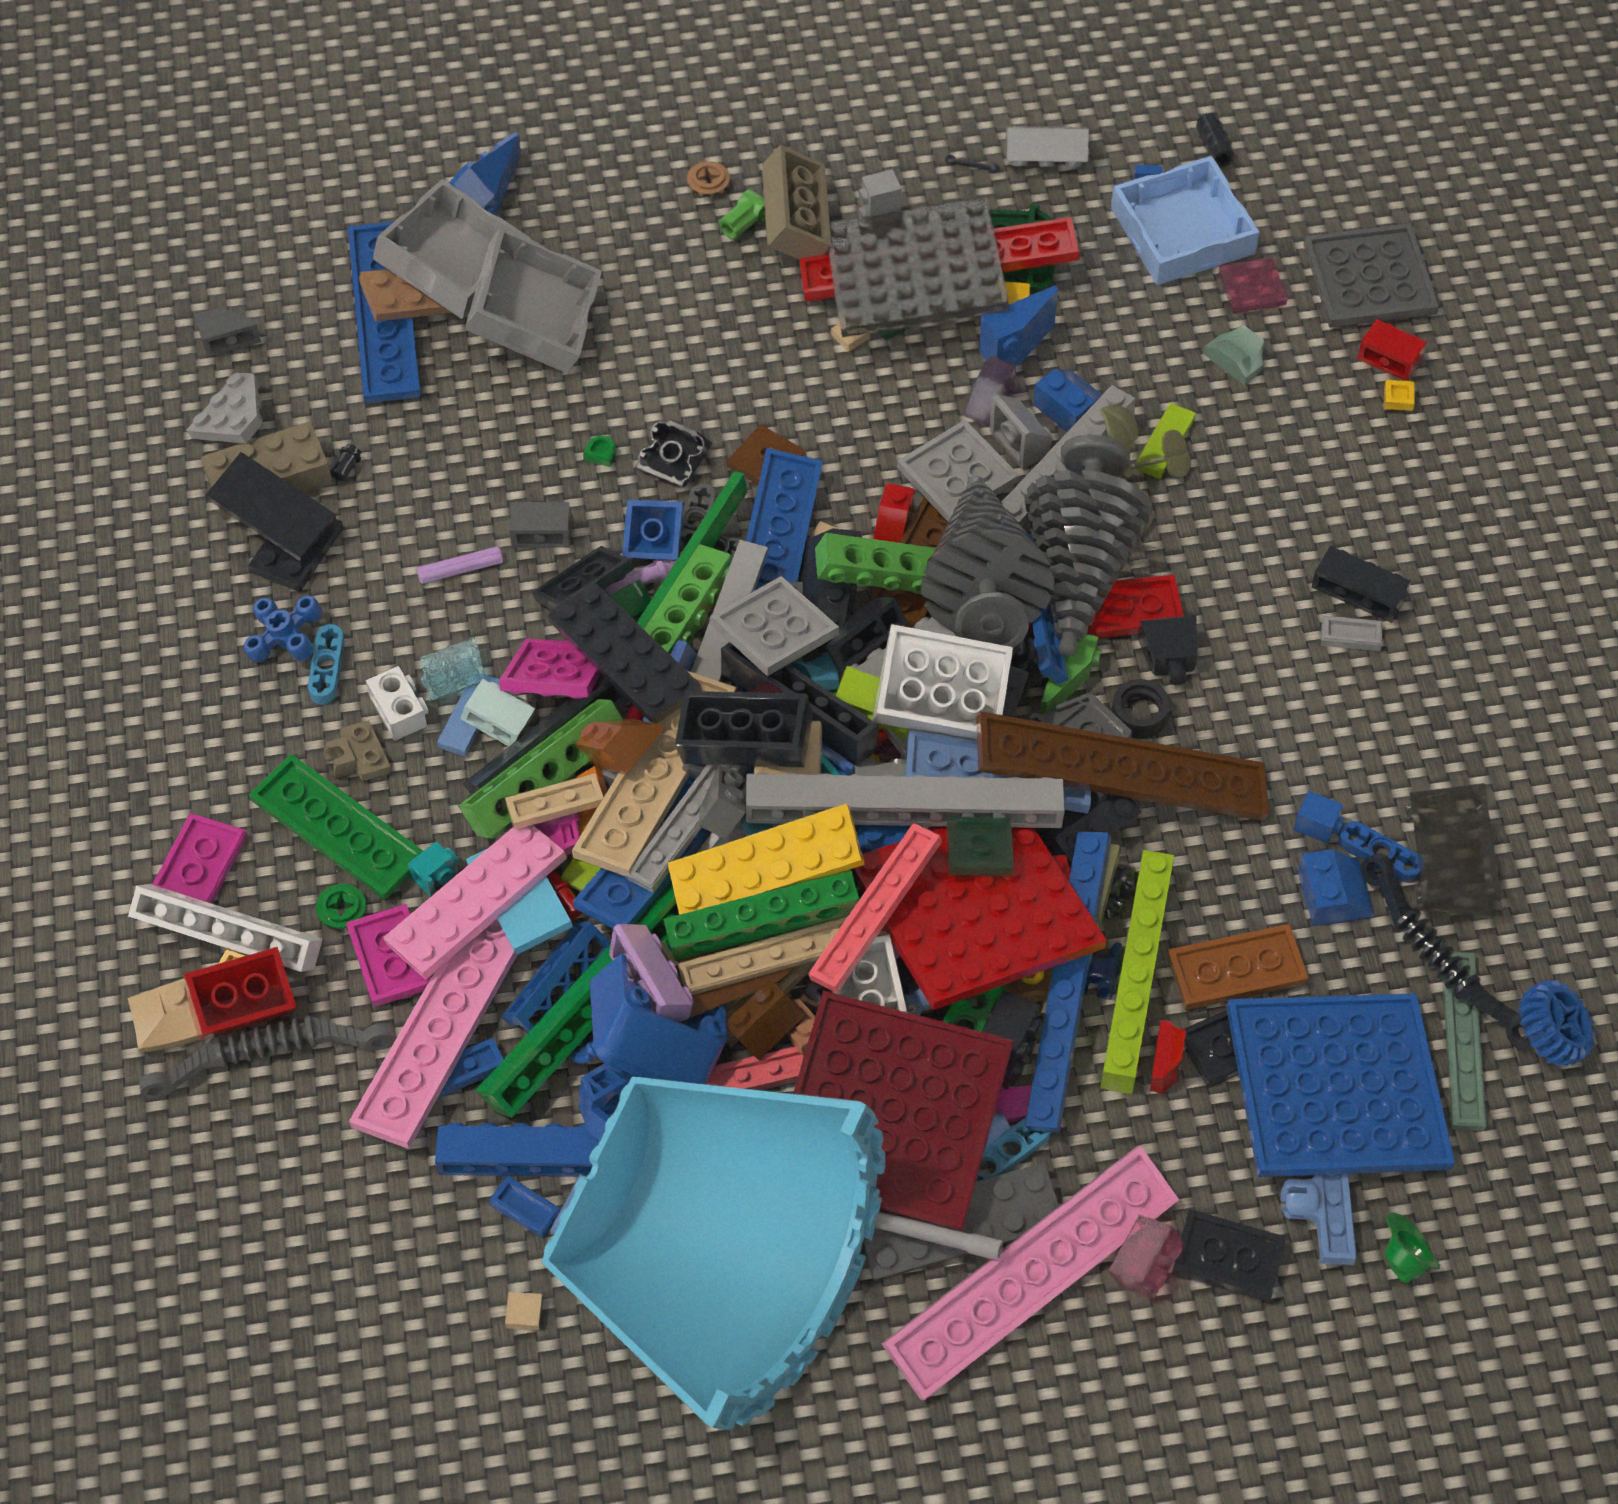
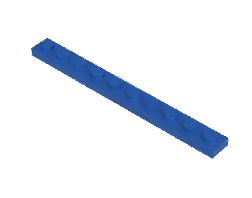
[1025,831,1111,1133]

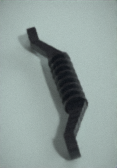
[1361,853,1531,1049]

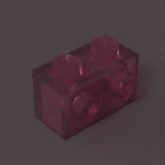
[1108,1215,1184,1299]

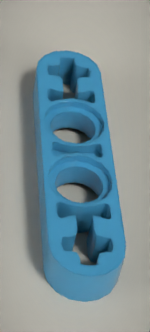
[976,1117,1051,1182]

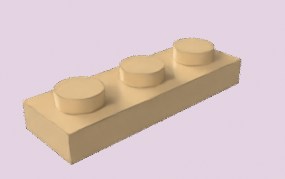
[505,773,604,830]

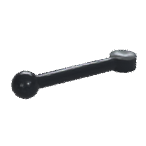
[945,155,1000,174]

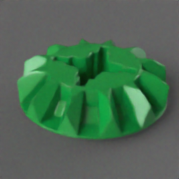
[316,884,367,931]

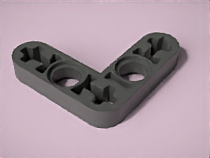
[680,484,746,560]

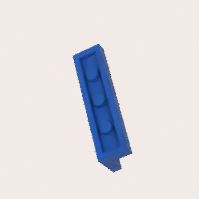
[501,922,611,1033]

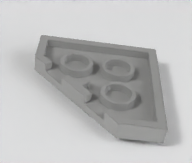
[186,373,263,444]

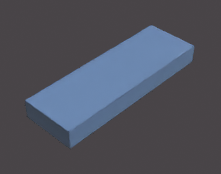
[437,671,500,757]

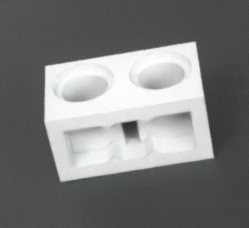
[366,666,429,741]

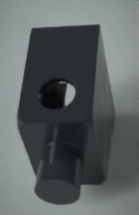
[1138,615,1197,686]

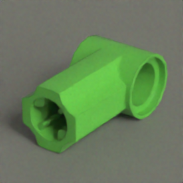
[719,189,766,240]

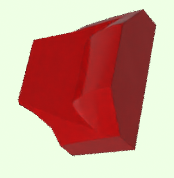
[1150,1020,1186,1094]

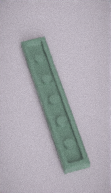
[1442,952,1486,1131]

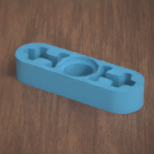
[308,624,345,705]

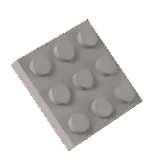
[897,420,1019,522]
[710,576,839,676]

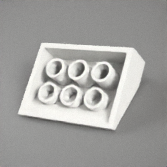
[872,624,1013,740]

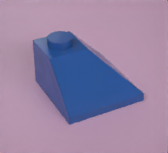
[622,500,684,561]

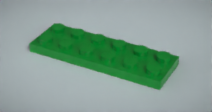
[249,754,423,901]

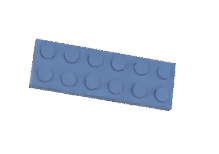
[904,729,1091,813]

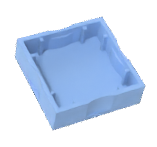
[1111,156,1259,285]

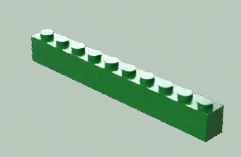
[475,881,679,1118]

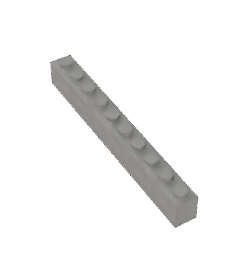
[746,772,1064,828]

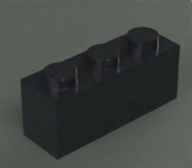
[1311,546,1411,623]

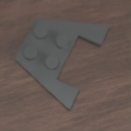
[1027,692,1132,738]

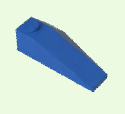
[449,132,521,216]

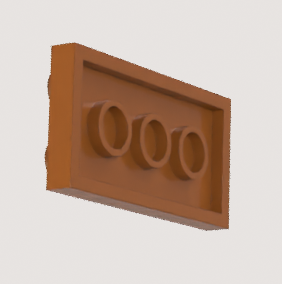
[1167,924,1309,1010]

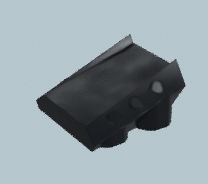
[635,420,713,488]

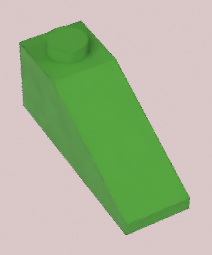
[1040,634,1102,714]

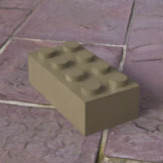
[762,145,831,260]
[201,421,333,520]

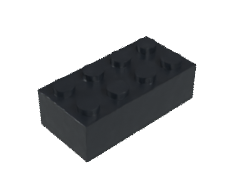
[675,691,813,768]

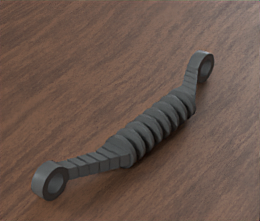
[139,1015,397,1099]

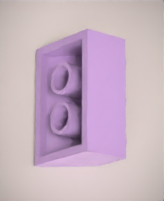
[609,924,693,1023]

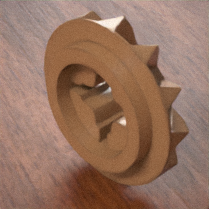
[687,161,730,197]

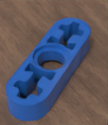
[1338,821,1424,883]

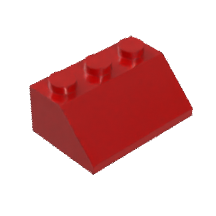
[183,947,296,1041]

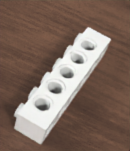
[128,884,323,972]

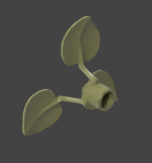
[1099,405,1191,531]

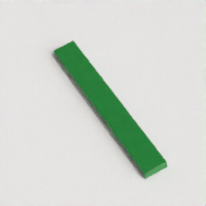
[637,471,748,629]

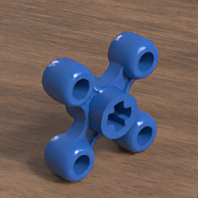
[244,595,322,663]

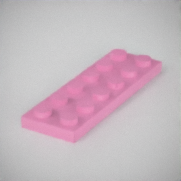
[383,825,567,980]

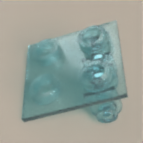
[420,637,487,702]

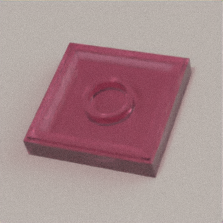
[1218,258,1287,314]

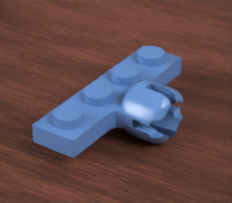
[1281,1174,1356,1265]

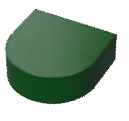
[583,435,616,467]

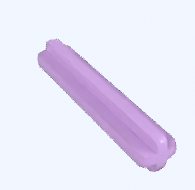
[417,546,503,583]

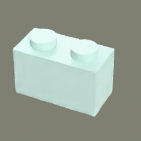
[460,679,535,747]

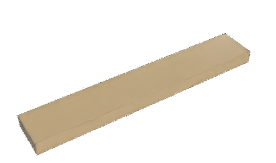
[678,916,848,995]

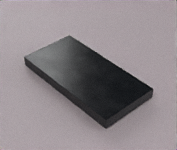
[206,452,336,561]

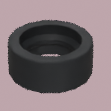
[1111,679,1170,739]

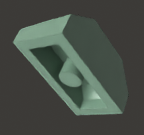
[1203,325,1265,385]

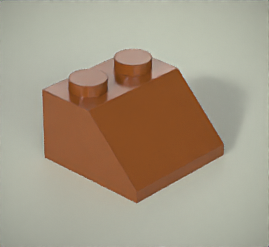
[575,719,665,774]

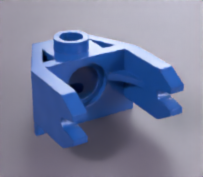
[578,1063,637,1141]

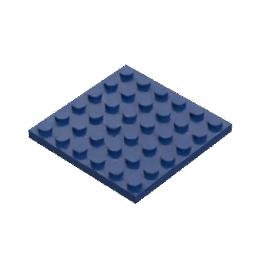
[1226,993,1455,1177]

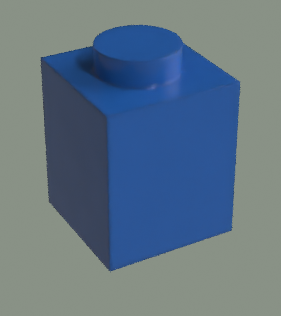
[1294,791,1345,844]

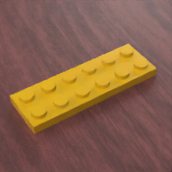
[668,803,865,915]

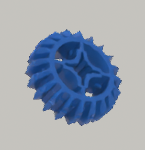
[1518,980,1596,1067]

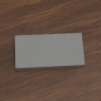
[1321,615,1382,651]

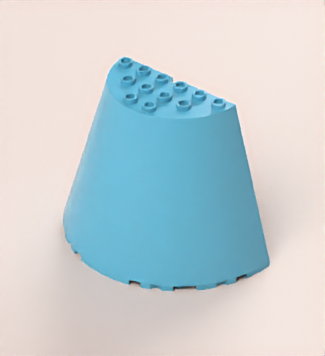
[541,1077,885,1430]

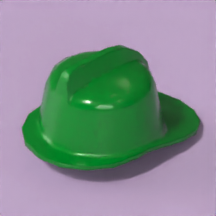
[1385,1212,1440,1283]

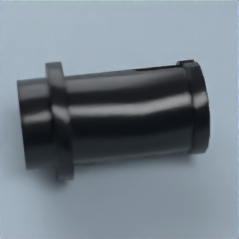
[330,444,361,482]

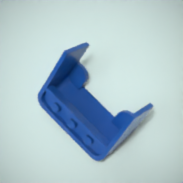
[590,953,728,1085]

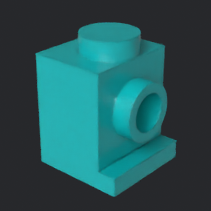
[408,841,459,897]

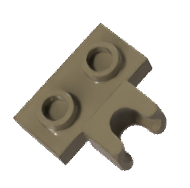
[324,720,391,782]

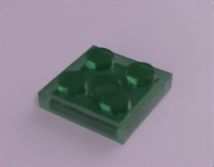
[946,817,1014,876]

